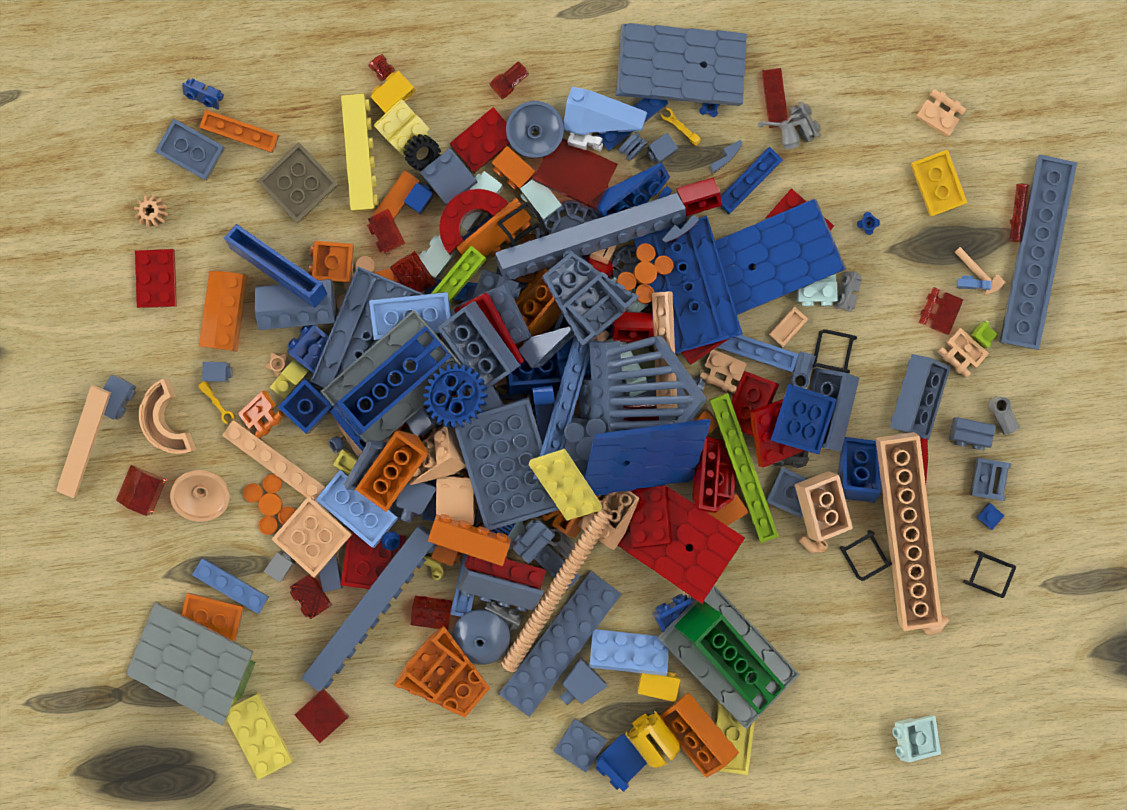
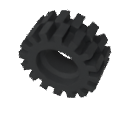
[404,134,441,172]

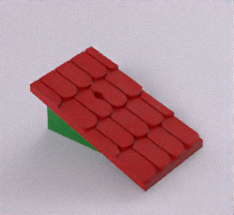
[617,485,745,604]

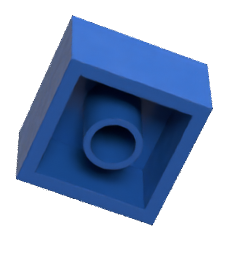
[278,379,333,434]

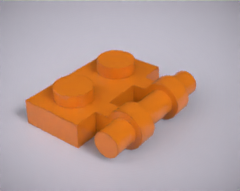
[238,390,284,438]

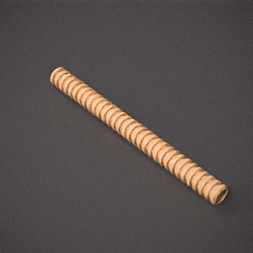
[501,508,613,672]

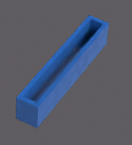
[224,224,327,308]

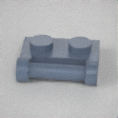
[970,458,1011,501]

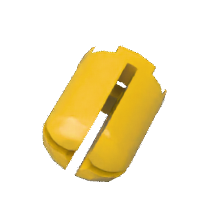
[626,711,680,768]

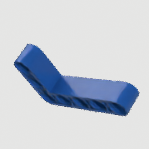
[532,385,555,445]

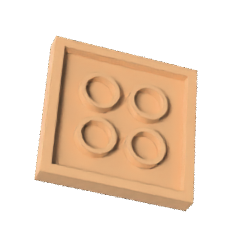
[271,496,353,578]

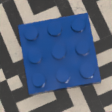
[771,384,837,454]

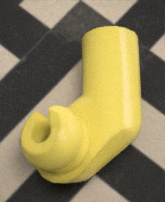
[423,555,444,580]

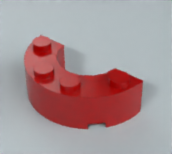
[439,189,509,255]

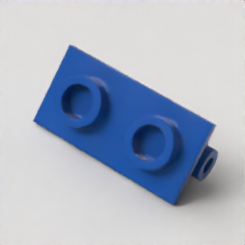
[182,78,224,110]

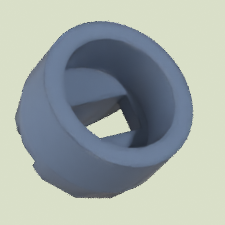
[328,436,345,453]

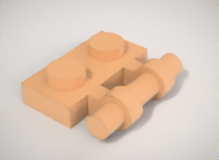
[916,89,966,137]
[938,328,989,378]
[700,350,747,393]

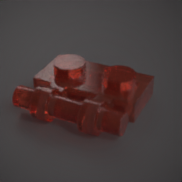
[919,287,964,335]

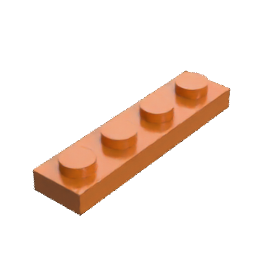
[199,109,279,153]

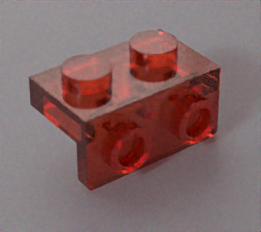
[411,596,453,630]

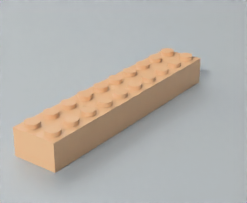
[876,432,943,631]

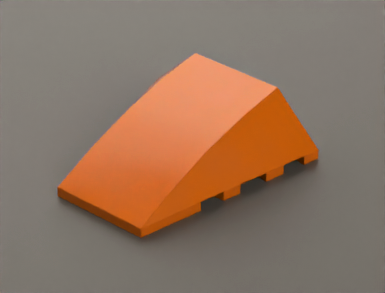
[394,626,490,717]

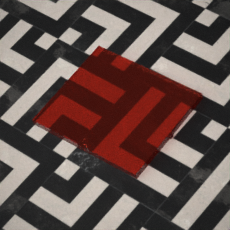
[532,138,618,210]

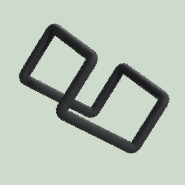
[498,202,549,248]
[813,329,857,374]
[840,530,892,581]
[963,550,1016,598]

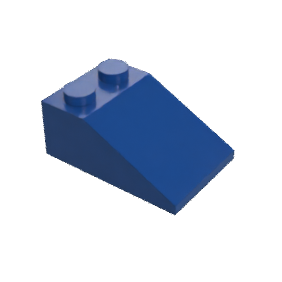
[838,437,881,503]

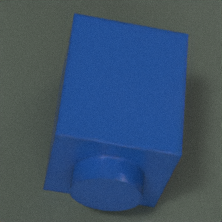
[404,183,434,215]

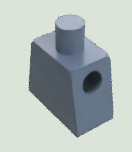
[396,482,436,523]
[560,657,607,705]

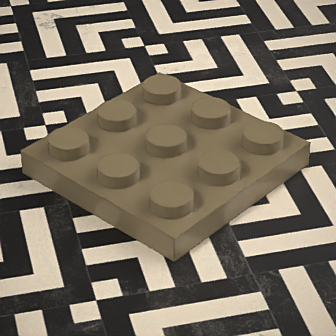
[257,142,339,224]

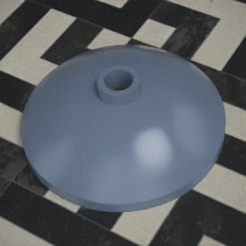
[506,101,564,158]
[453,609,510,665]

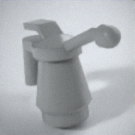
[758,113,813,149]

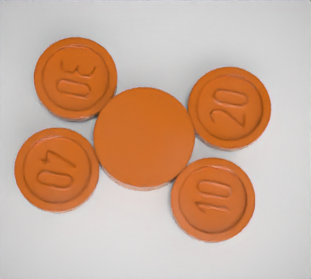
[617,243,673,304]
[243,474,296,535]

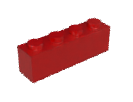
[464,555,546,589]

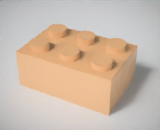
[795,471,853,542]

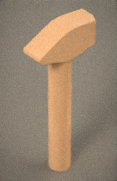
[955,247,1006,295]

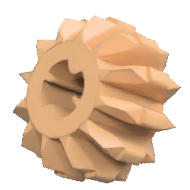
[134,195,168,228]

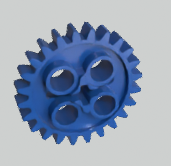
[423,363,488,429]

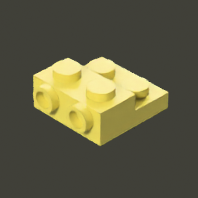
[373,99,429,156]

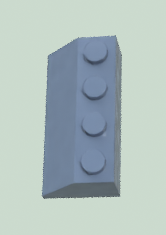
[255,279,338,330]
[437,301,520,389]
[890,354,951,440]
[810,368,859,452]
[458,566,543,612]

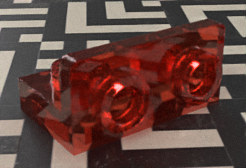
[367,209,406,255]
[390,251,436,292]

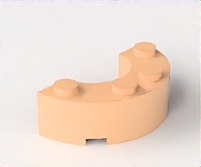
[139,379,197,454]

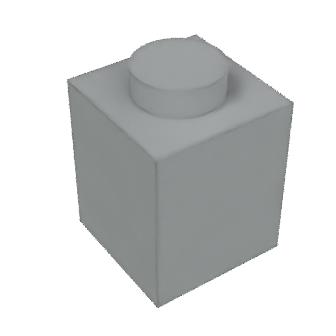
[264,551,296,582]

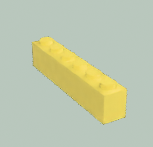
[341,94,379,213]

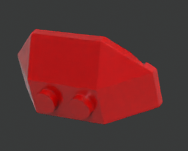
[692,437,736,513]

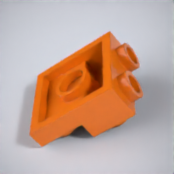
[309,241,354,283]

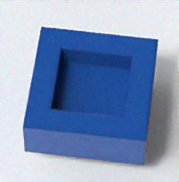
[976,503,1004,530]

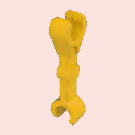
[660,108,701,146]
[198,381,235,424]

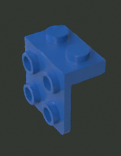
[652,594,694,632]
[596,734,647,792]

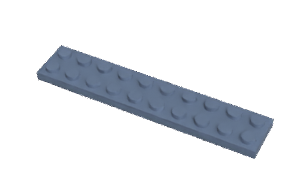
[1000,155,1077,350]

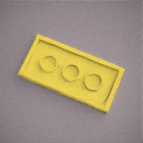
[715,701,755,775]

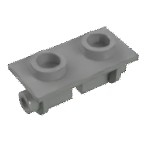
[790,102,821,142]
[835,271,862,312]
[484,600,524,630]

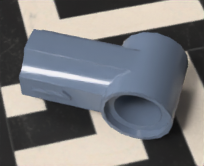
[789,351,816,389]

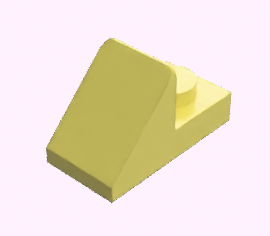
[270,358,309,399]

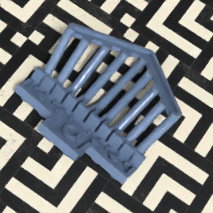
[579,336,706,433]

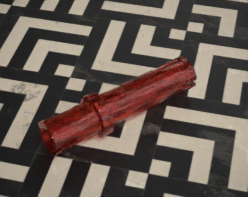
[1009,183,1029,243]

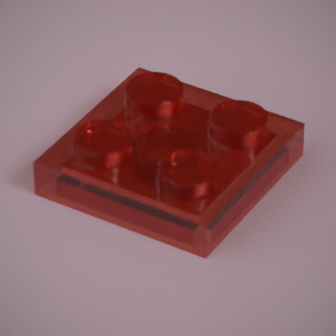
[294,688,349,743]

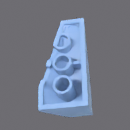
[563,87,647,135]

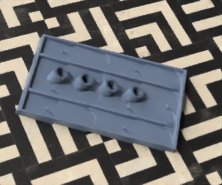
[616,23,747,106]
[310,266,424,389]

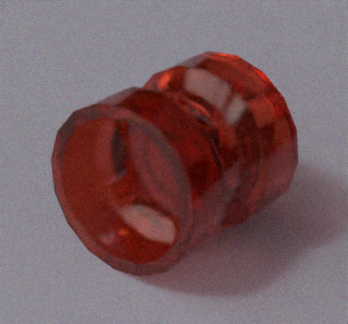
[368,54,395,82]

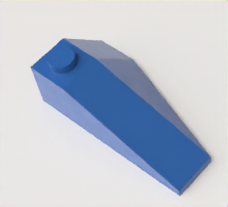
[592,163,670,217]

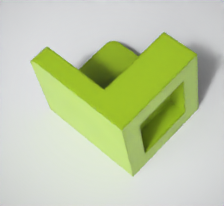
[970,321,997,349]

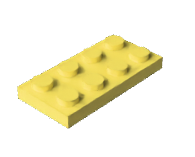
[529,449,602,520]
[227,693,293,780]

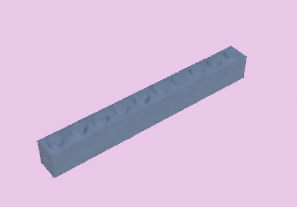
[495,193,686,282]
[301,524,437,692]

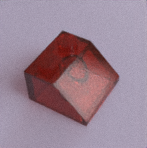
[116,465,167,516]

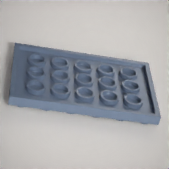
[455,398,559,531]

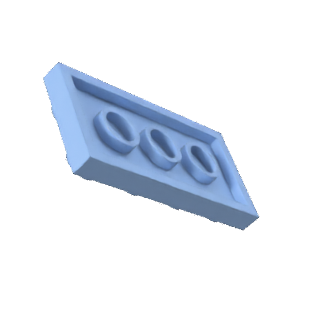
[369,292,451,340]
[316,470,399,548]
[589,629,669,676]

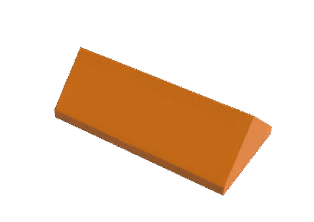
[355,430,429,512]

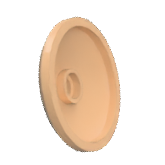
[170,470,230,522]

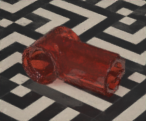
[489,61,529,99]

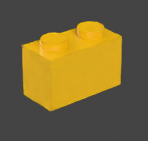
[370,70,416,113]
[637,670,680,702]

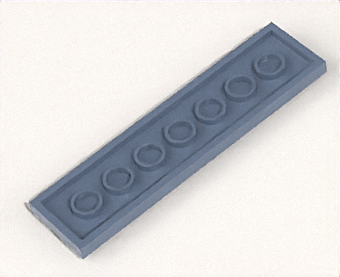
[499,571,622,717]

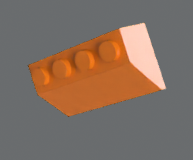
[456,198,532,269]
[515,268,562,349]
[199,271,248,352]
[428,514,511,566]
[659,692,739,778]

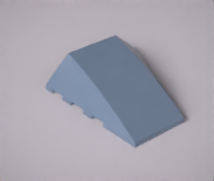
[542,252,639,347]

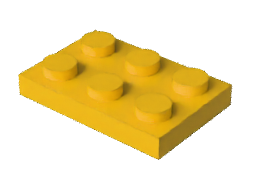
[910,149,968,217]

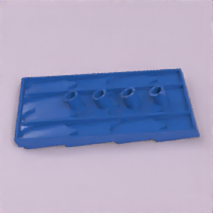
[715,199,846,315]
[633,215,743,354]
[584,419,711,496]

